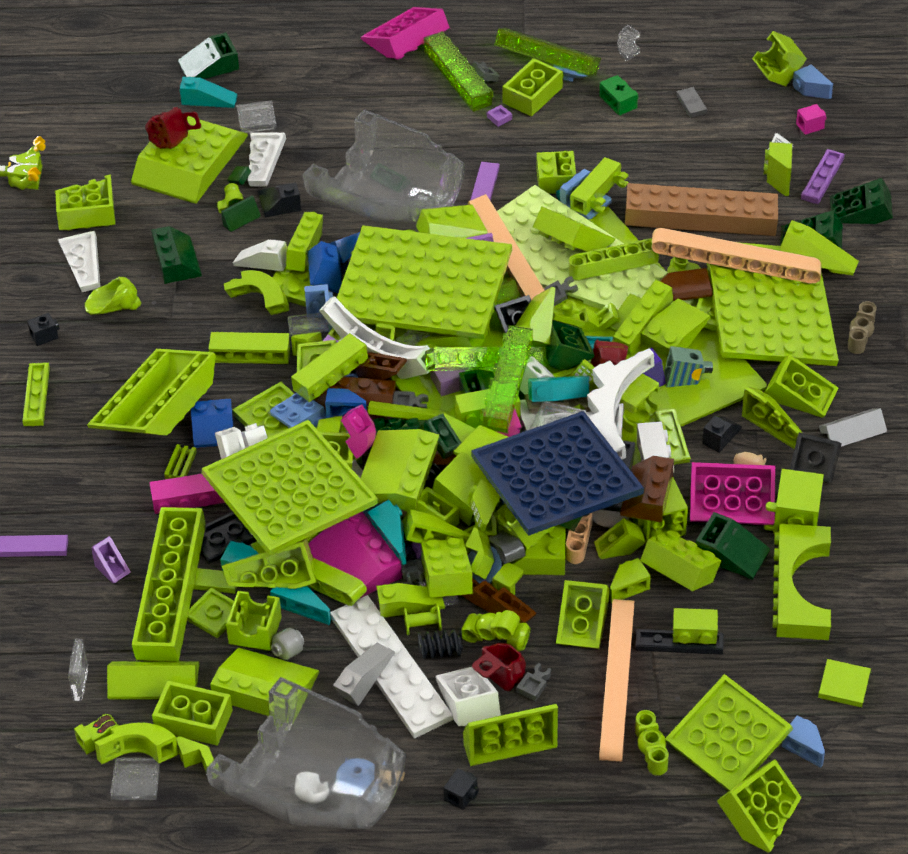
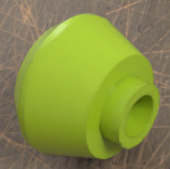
[507,623,530,651]

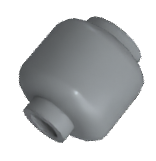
[271,628,304,660]

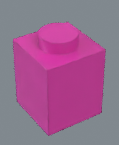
[796,104,826,135]

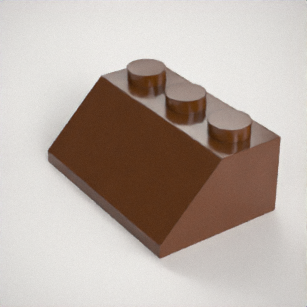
[620,456,674,523]

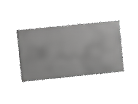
[676,87,707,118]

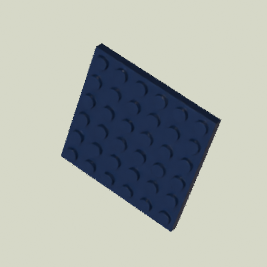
[471,411,644,536]

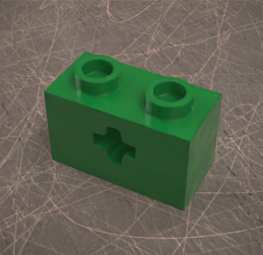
[599,75,638,116]

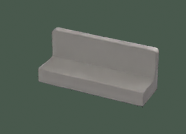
[819,408,887,447]

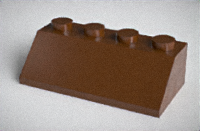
[313,377,396,420]

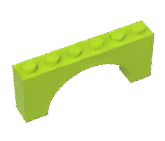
[773,524,831,640]

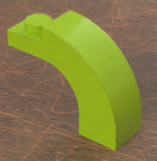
[224,270,290,315]
[95,723,178,764]

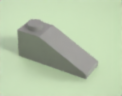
[333,643,395,706]

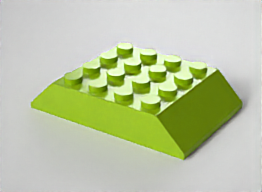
[131,116,248,204]
[87,349,216,436]

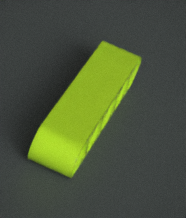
[569,238,659,280]
[307,558,367,606]

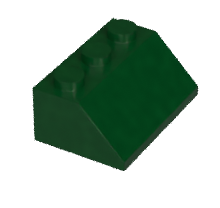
[151,226,202,284]
[542,319,595,370]

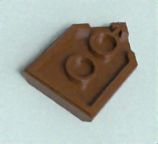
[660,268,712,301]

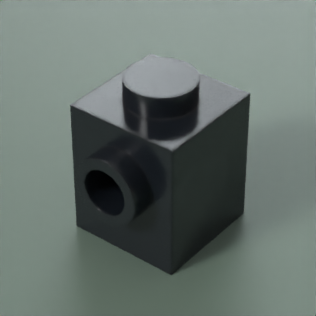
[27,313,60,346]
[443,768,479,810]

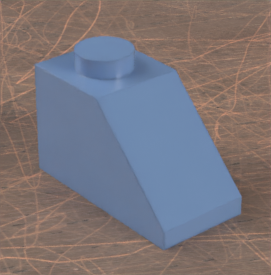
[793,65,833,99]
[782,715,825,767]

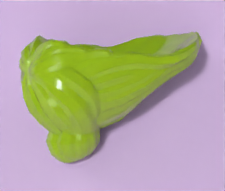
[85,277,141,315]

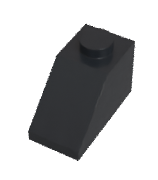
[702,416,742,453]

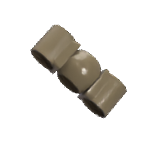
[848,301,877,354]

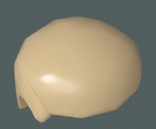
[734,452,766,465]

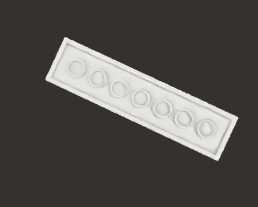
[330,595,453,739]

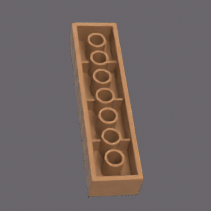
[625,183,778,236]

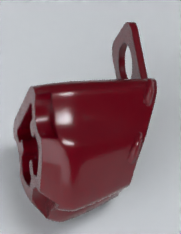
[145,107,201,149]
[590,340,628,368]
[472,643,526,691]

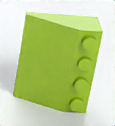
[360,429,439,512]
[210,647,319,723]
[463,704,558,766]

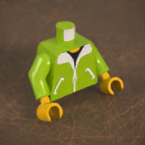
[0,136,46,190]

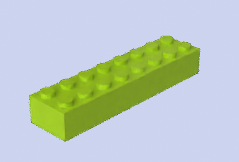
[132,507,206,662]

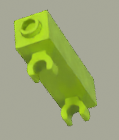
[570,157,628,215]

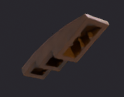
[462,578,536,623]

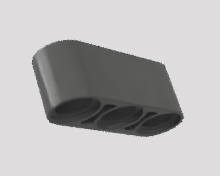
[488,530,525,564]

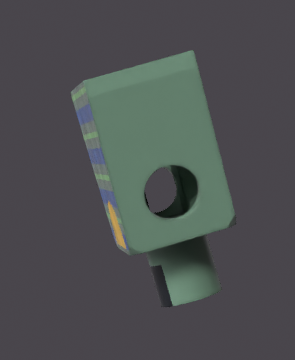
[664,346,713,387]

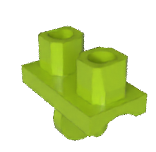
[552,300,585,328]

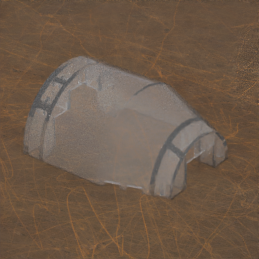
[302,110,465,223]
[206,677,406,829]

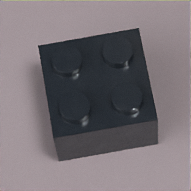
[789,432,842,483]

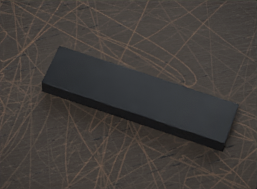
[636,629,723,655]

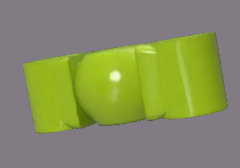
[461,610,520,643]
[635,710,669,776]

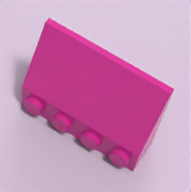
[361,7,450,59]
[690,462,775,525]
[308,512,402,598]

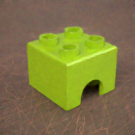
[752,31,807,86]
[619,373,659,433]
[493,503,555,549]
[226,591,282,651]

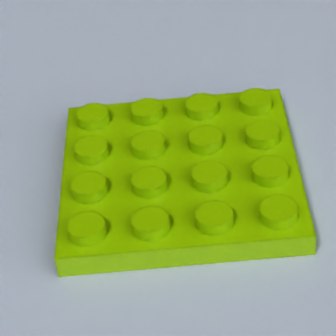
[665,674,793,791]

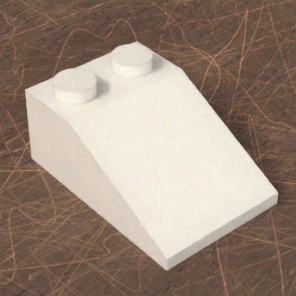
[436,667,501,726]

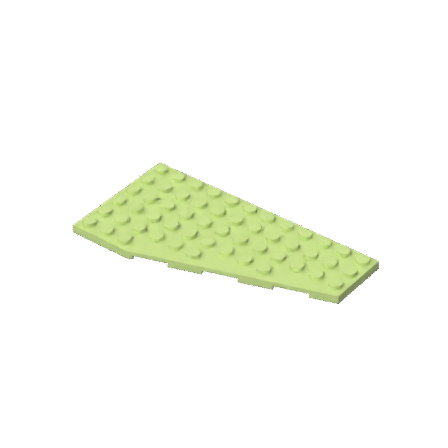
[497,185,699,312]

